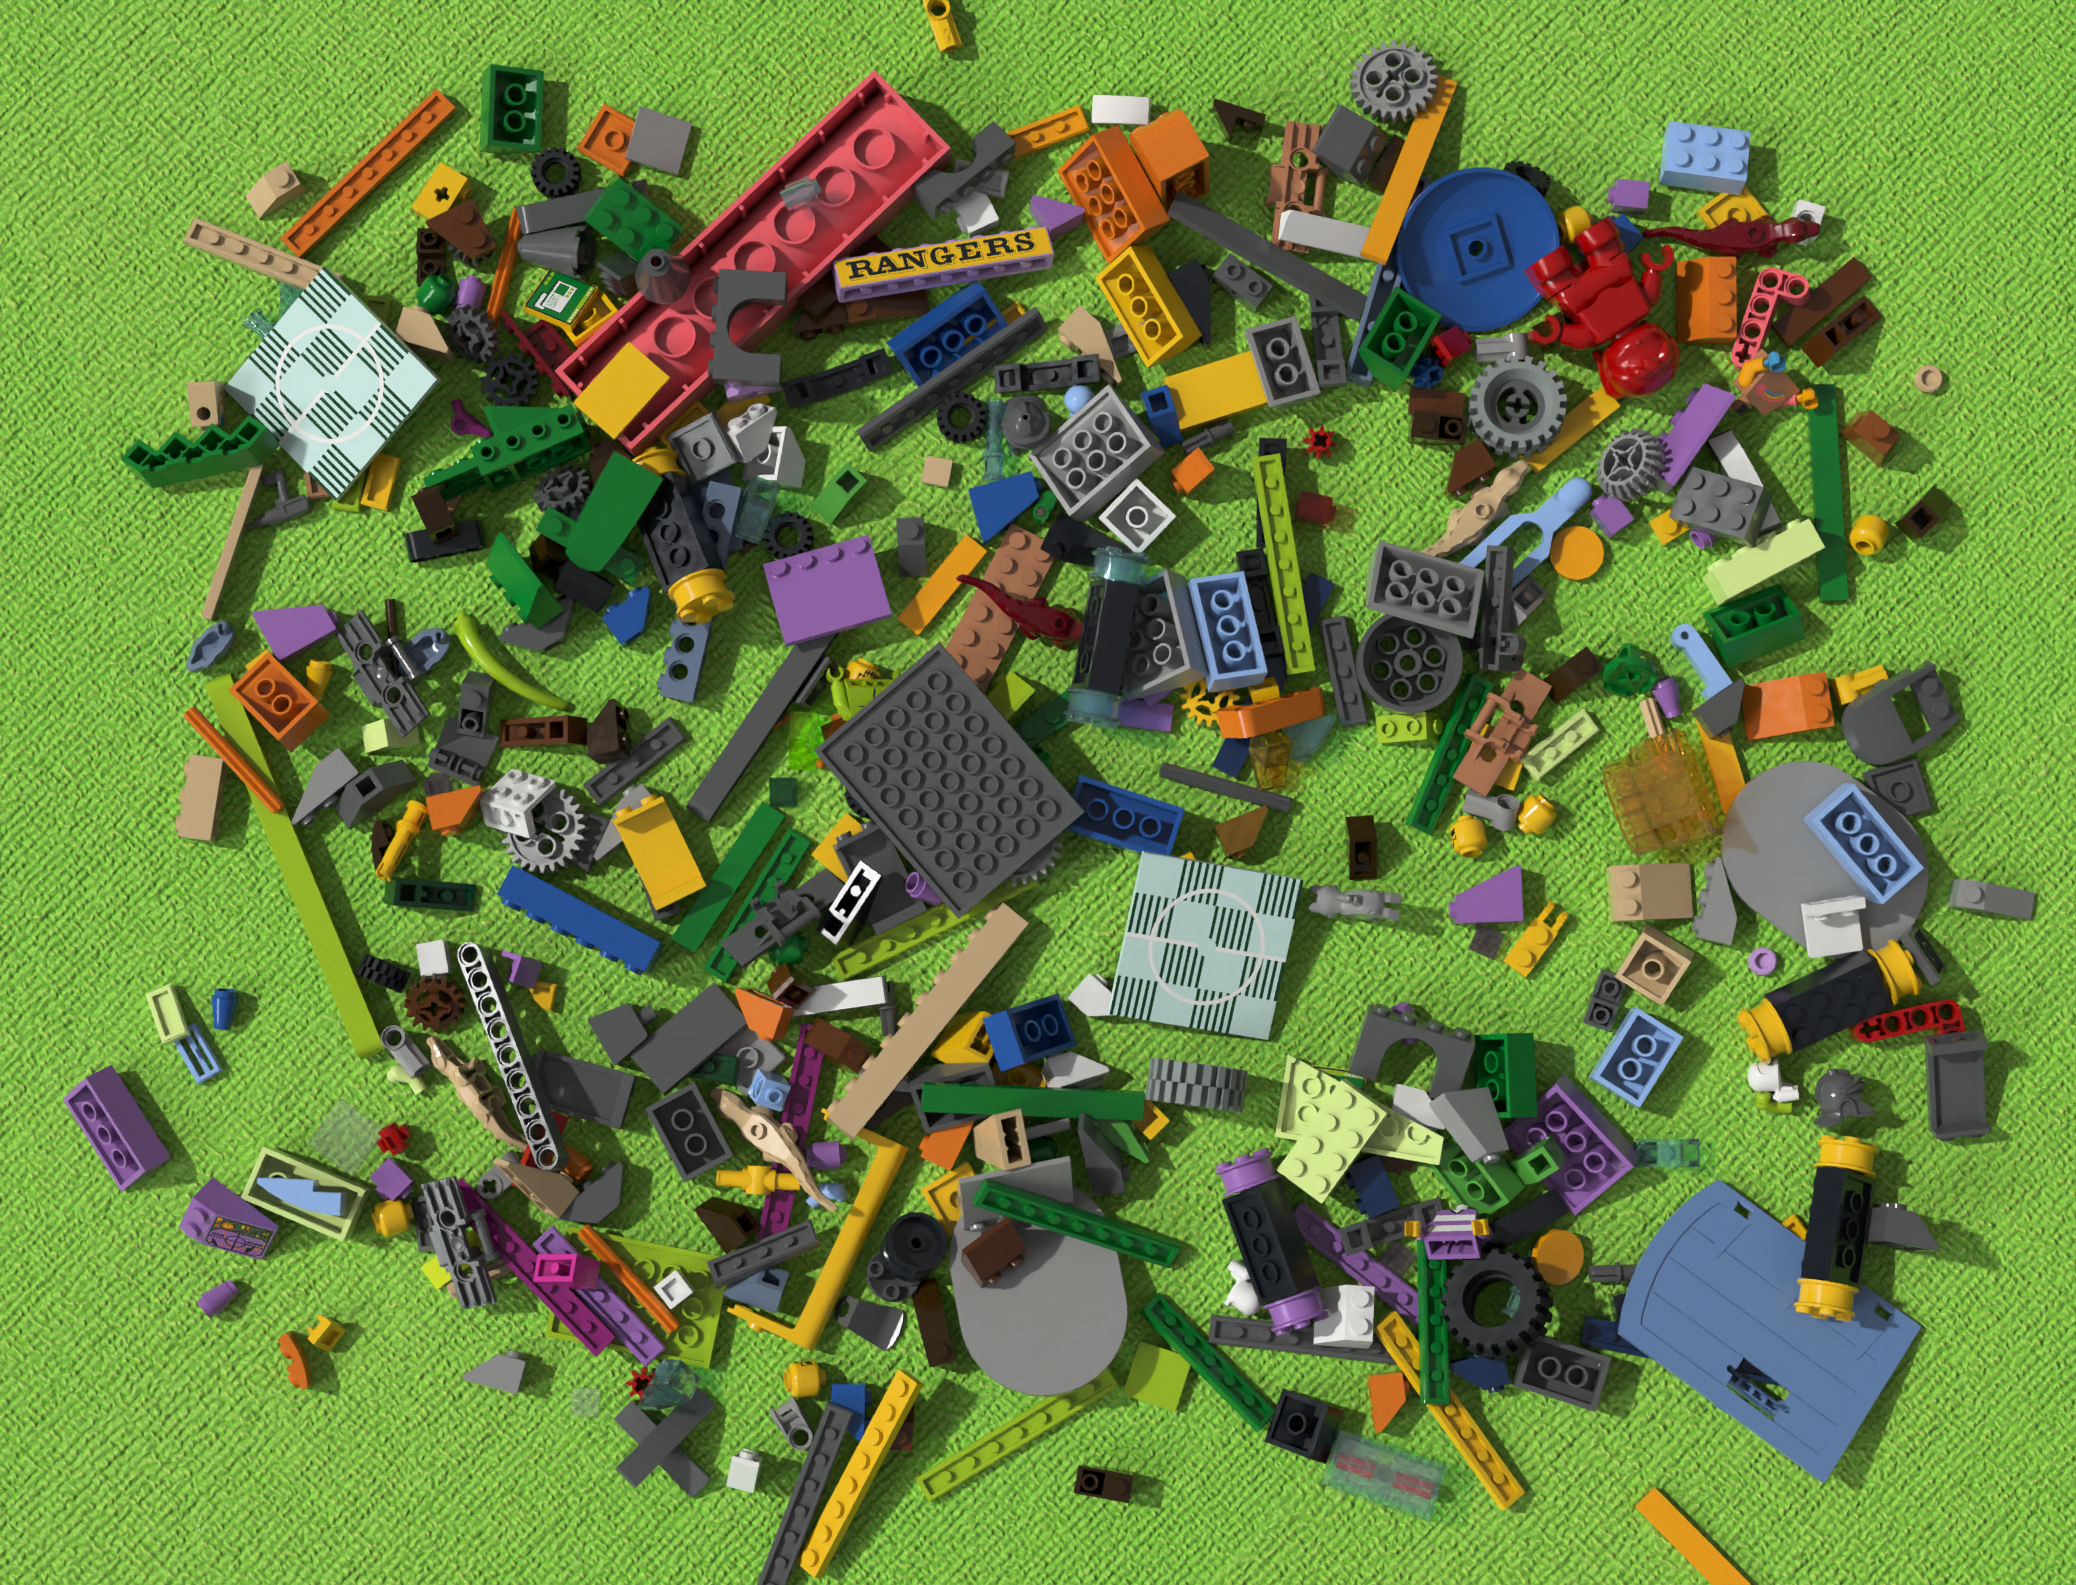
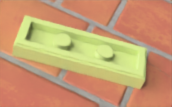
[1520,708,1600,781]

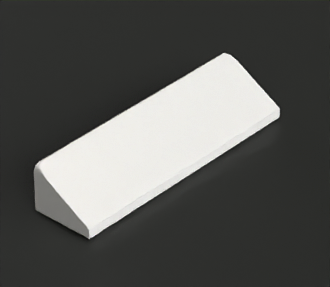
[1278,210,1370,260]

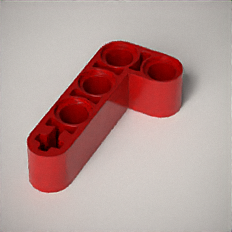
[1849,1000,1966,1043]

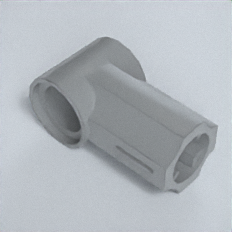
[1474,333,1530,364]
[1462,789,1520,831]
[381,1025,431,1079]

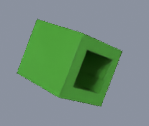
[811,462,869,525]
[1507,1135,1567,1185]

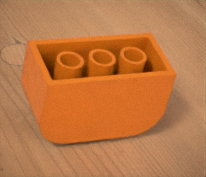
[1129,108,1210,213]

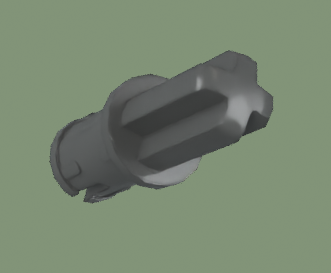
[1181,418,1235,456]
[877,981,899,1036]
[1588,1262,1637,1284]

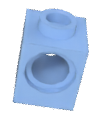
[748,1068,791,1112]

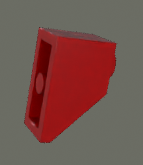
[1427,326,1472,371]

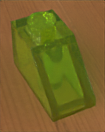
[789,711,820,771]

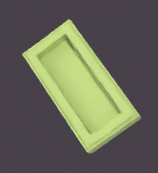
[145,983,191,1046]

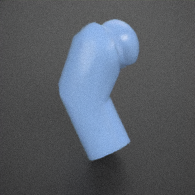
[806,1182,848,1210]

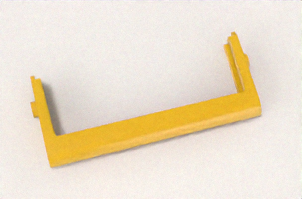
[727,1108,909,1351]

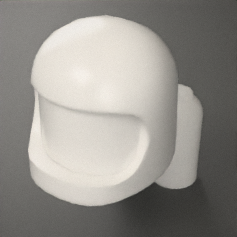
[1747,1057,1799,1102]
[1224,1259,1262,1316]

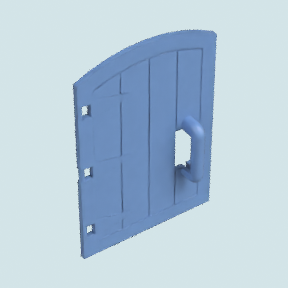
[1618,1180,1921,1483]

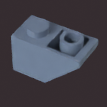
[724,1267,790,1313]

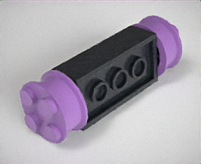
[1215,1147,1330,1336]

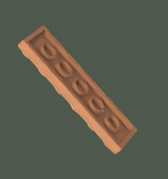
[946,523,1056,692]

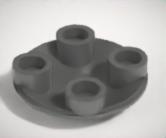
[866,1251,921,1302]

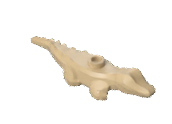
[1421,460,1529,558]
[426,1036,549,1171]
[710,1087,838,1211]

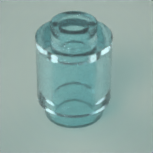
[779,175,822,211]

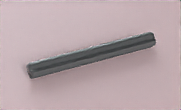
[1159,762,1292,812]

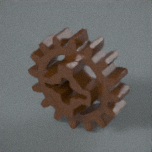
[404,973,466,1032]

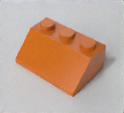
[1676,257,1737,344]

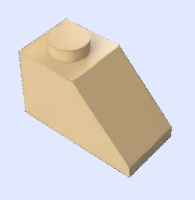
[246,161,307,220]

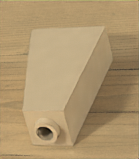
[971,1108,1031,1171]

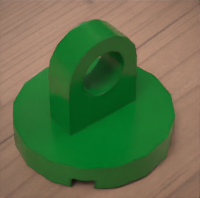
[1601,643,1657,697]

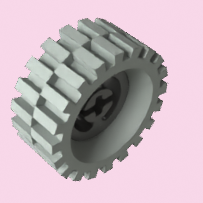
[1468,355,1567,459]
[1145,1058,1248,1112]

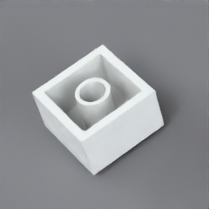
[1098,478,1176,556]

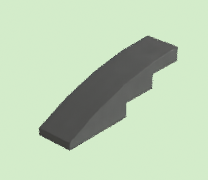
[615,1386,716,1488]

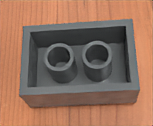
[1669,466,1773,547]
[645,1082,736,1183]
[1511,1335,1612,1412]

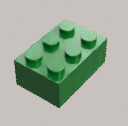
[584,173,684,262]
[1474,1033,1538,1118]

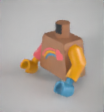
[1731,349,1818,417]

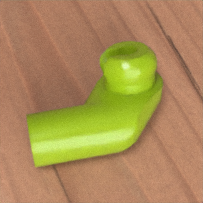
[1754,1092,1792,1114]

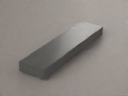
[1318,615,1368,728]
[583,717,687,807]
[707,1219,821,1289]

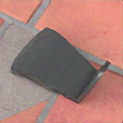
[835,1295,904,1351]

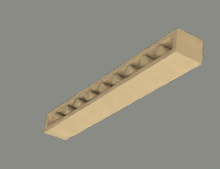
[827,903,1029,1141]

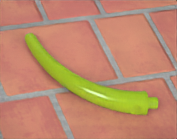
[454,612,568,710]

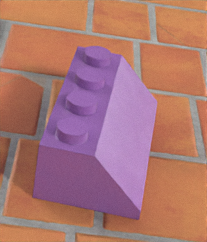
[1654,383,1737,494]
[63,1065,171,1192]

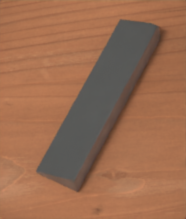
[614,1399,712,1498]

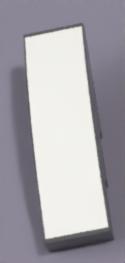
[1706,429,1782,537]
[792,976,890,1018]

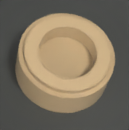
[1914,365,1943,394]

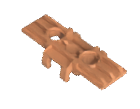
[1265,121,1330,254]
[1452,668,1552,797]

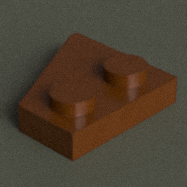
[425,198,498,261]

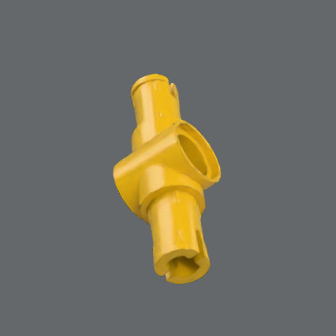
[716,1165,801,1195]

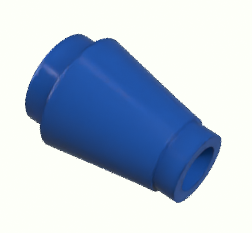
[211,988,239,1030]

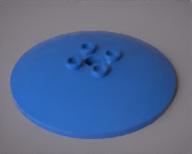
[1396,167,1560,332]

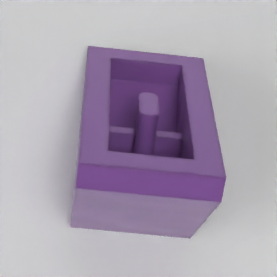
[1030,195,1085,241]

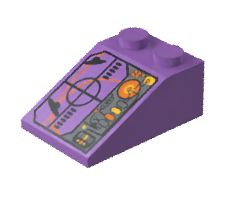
[179,1177,279,1260]

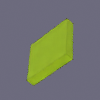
[1122,1340,1191,1412]

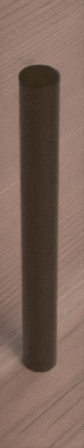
[385,599,402,703]

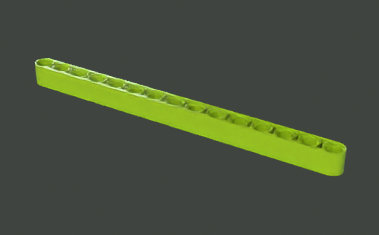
[205,673,387,1060]

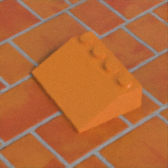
[1057,125,1170,265]

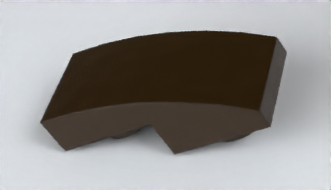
[1366,134,1405,194]
[416,228,446,287]
[372,819,395,879]

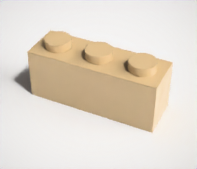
[175,754,228,843]

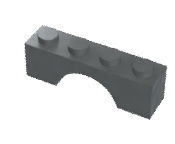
[912,121,1016,220]

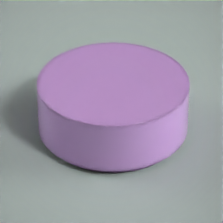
[1748,947,1777,975]

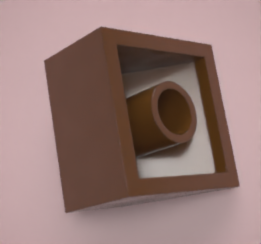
[961,1217,1027,1288]

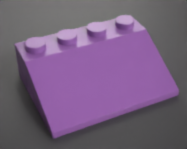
[763,534,892,647]
[1503,1074,1640,1216]

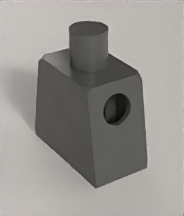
[587,1003,659,1065]

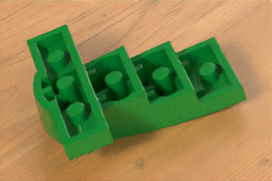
[535,450,663,584]

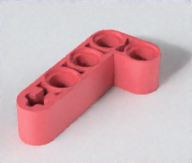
[1731,267,1811,373]

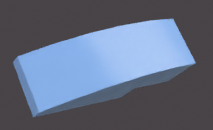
[257,1177,346,1216]

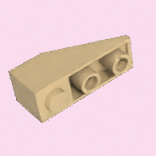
[1058,305,1122,388]

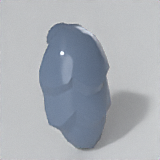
[186,621,235,673]
[398,628,450,676]

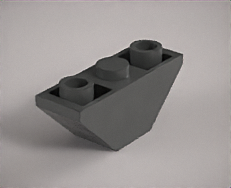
[499,595,576,654]
[335,760,418,830]
[556,1161,626,1223]

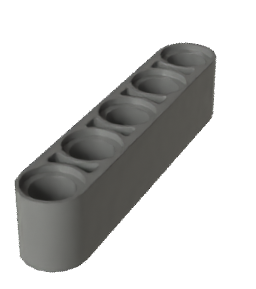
[516,179,651,234]

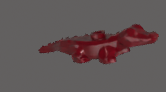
[1642,215,1821,262]
[956,574,1083,650]

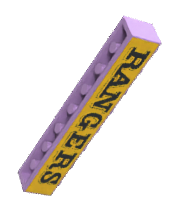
[832,226,1054,303]

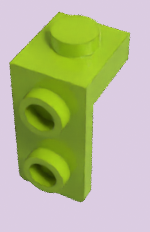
[1376,712,1443,744]

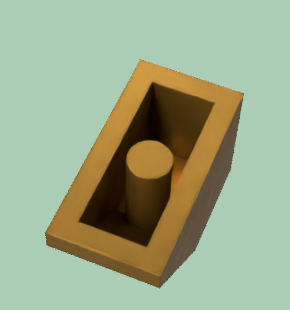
[1214,805,1268,860]

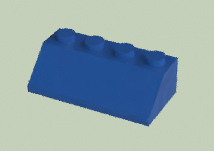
[886,281,1008,387]

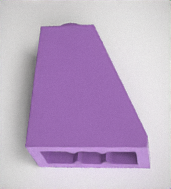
[252,605,341,664]
[1448,866,1523,924]

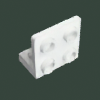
[479,769,556,838]
[1801,895,1866,958]

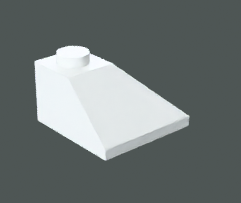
[741,426,806,488]

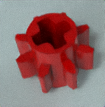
[1302,425,1337,461]
[376,1121,412,1156]
[626,1366,662,1402]

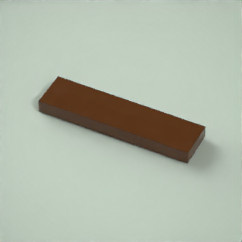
[1771,257,1871,347]

